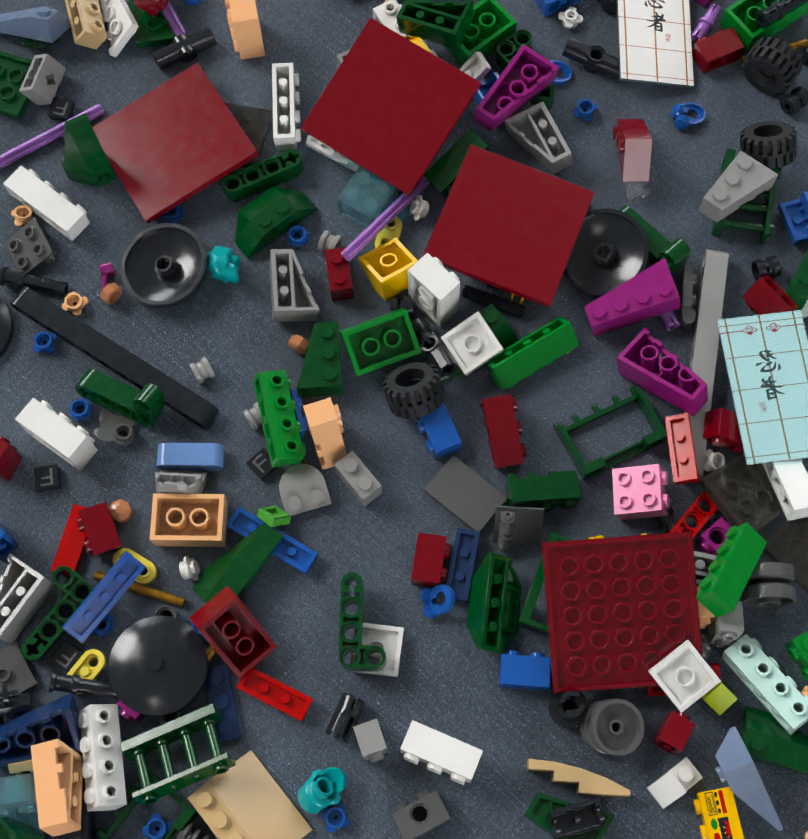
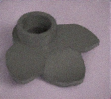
[93,411,136,446]

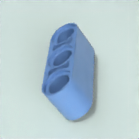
[156,443,225,471]

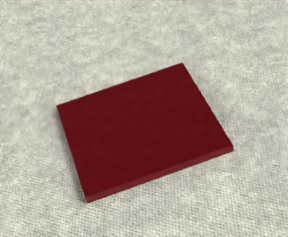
[300,17,481,196]
[93,62,259,224]
[423,144,594,308]
[541,531,703,693]

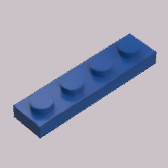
[226,506,319,575]
[63,551,146,643]

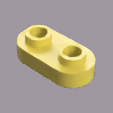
[375,216,403,248]
[113,548,158,585]
[67,649,107,695]

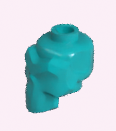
[208,245,240,284]
[297,767,346,814]

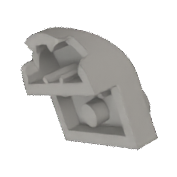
[279,463,332,516]
[155,469,207,494]

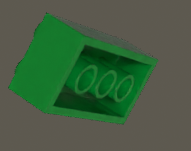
[720,0,808,53]

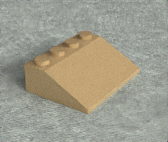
[188,750,313,839]

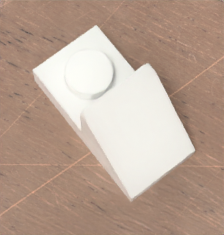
[459,51,491,82]
[647,757,703,809]

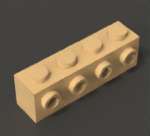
[65,0,107,50]

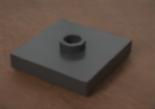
[0,642,39,694]

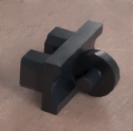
[0,684,31,725]

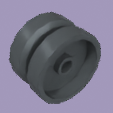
[741,562,797,607]
[580,699,644,756]

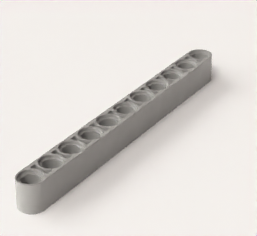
[684,249,729,482]

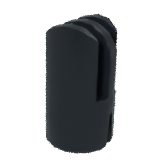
[325,692,365,743]

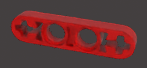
[668,479,730,538]

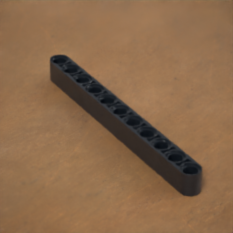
[10,286,219,430]

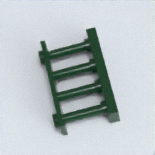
[711,148,782,244]
[120,703,236,806]

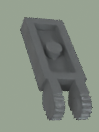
[678,265,697,331]

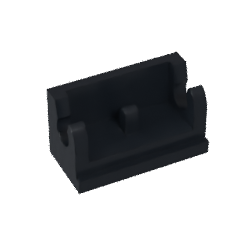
[546,797,605,839]

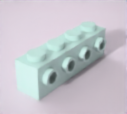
[722,634,808,735]

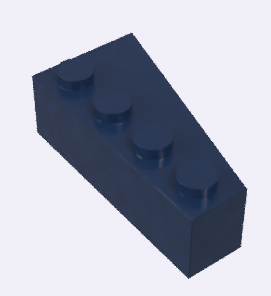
[0,693,81,767]

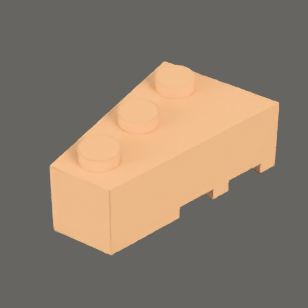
[303,397,347,470]
[31,739,83,837]

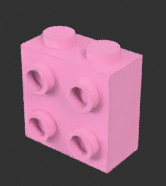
[612,464,670,520]

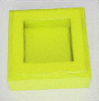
[702,682,738,715]

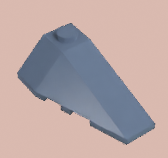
[0,6,71,43]
[715,726,783,831]

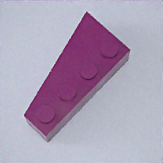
[473,44,559,132]
[585,258,680,337]
[617,328,708,416]

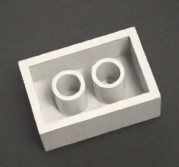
[408,253,460,327]
[15,398,98,472]
[400,720,483,785]

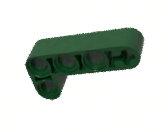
[496,29,555,111]
[218,149,304,202]
[620,205,691,275]
[75,369,164,427]
[21,566,94,661]
[339,572,387,672]

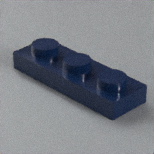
[444,528,481,603]
[205,664,242,743]

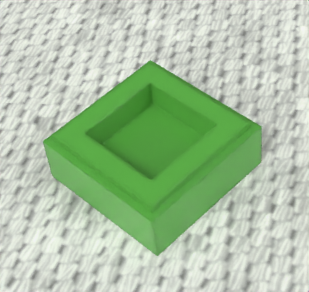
[257,506,291,527]

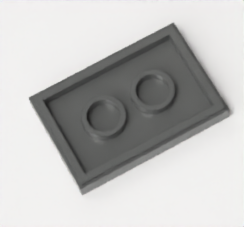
[424,455,508,532]

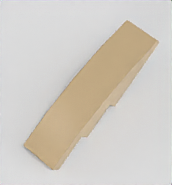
[527,759,630,797]

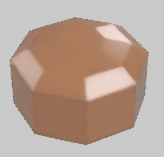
[100,282,122,305]
[288,335,309,355]
[109,499,133,524]

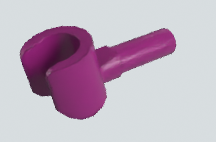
[100,262,115,289]

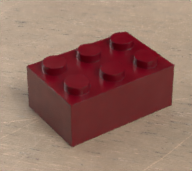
[189,586,277,679]

